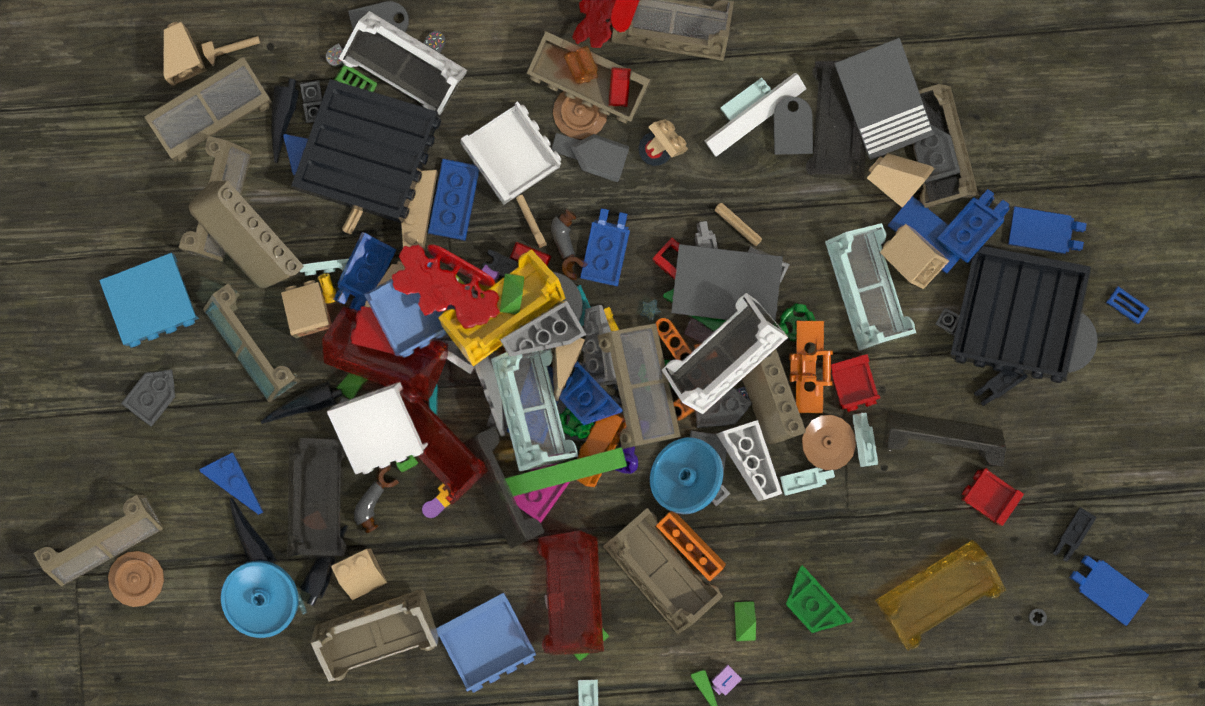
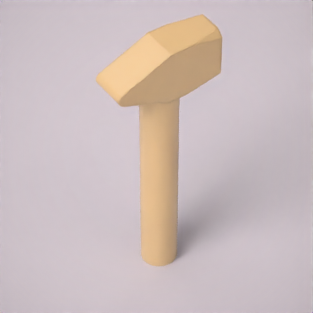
[201,36,260,66]
[516,195,547,248]

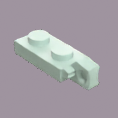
[300,259,349,276]
[853,413,878,467]
[780,468,835,496]

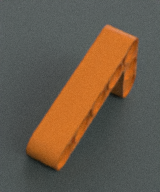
[656,318,713,421]

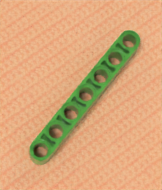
[497,447,627,499]

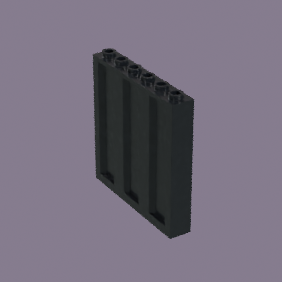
[291,79,441,223]
[951,246,1091,383]

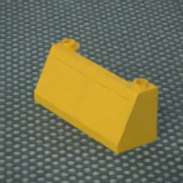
[438,249,566,367]

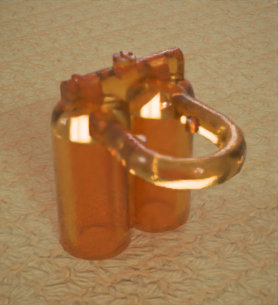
[563,46,598,85]

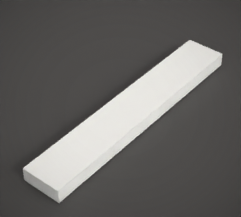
[704,73,806,156]

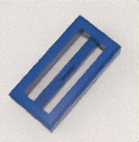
[1106,286,1149,324]

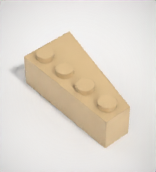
[401,170,438,250]

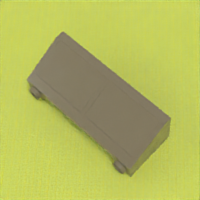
[603,508,723,634]
[311,589,438,682]

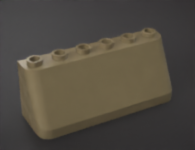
[527,31,652,124]
[189,180,304,288]
[730,326,806,444]

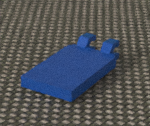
[937,189,1009,263]
[1008,207,1087,254]
[580,208,630,286]
[333,232,396,311]
[1070,555,1149,626]

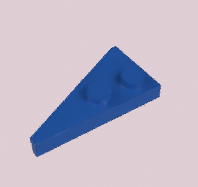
[199,453,264,515]

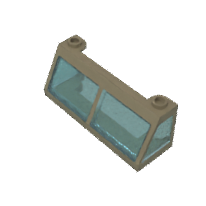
[203,283,301,403]

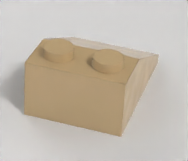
[551,338,585,401]

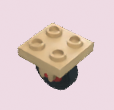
[639,119,688,166]

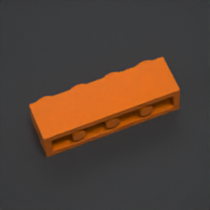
[577,413,627,487]
[656,511,726,581]

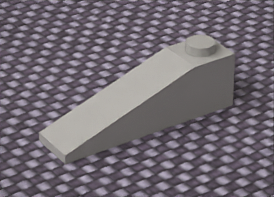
[500,301,586,357]
[580,305,617,386]
[475,355,505,437]

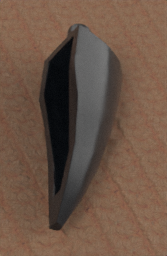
[271,78,299,164]
[261,381,343,424]
[229,498,277,563]
[300,525,348,606]

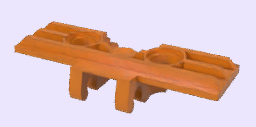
[789,321,833,413]

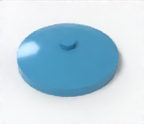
[650,438,723,514]
[221,561,298,638]

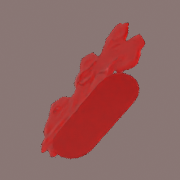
[572,0,640,48]
[392,244,500,329]

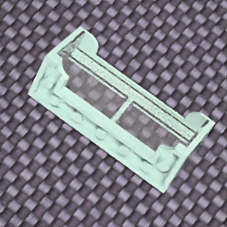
[825,223,916,350]
[491,348,578,471]

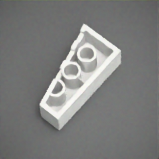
[717,420,782,501]

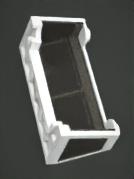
[339,11,467,115]
[662,293,788,414]

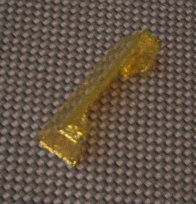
[875,540,1006,651]

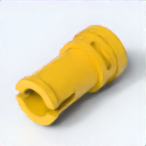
[318,273,336,303]
[604,307,619,331]

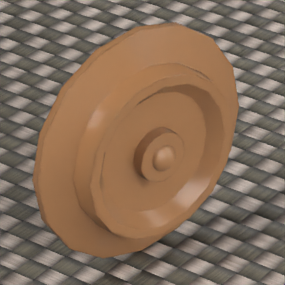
[553,91,607,140]
[802,415,856,470]
[108,551,164,607]

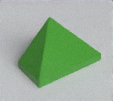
[500,274,524,314]
[337,359,376,400]
[734,601,756,641]

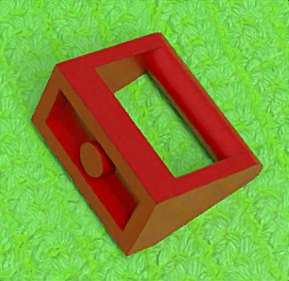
[652,238,679,280]

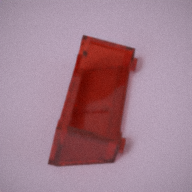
[322,307,448,401]
[399,386,488,505]
[537,531,604,655]

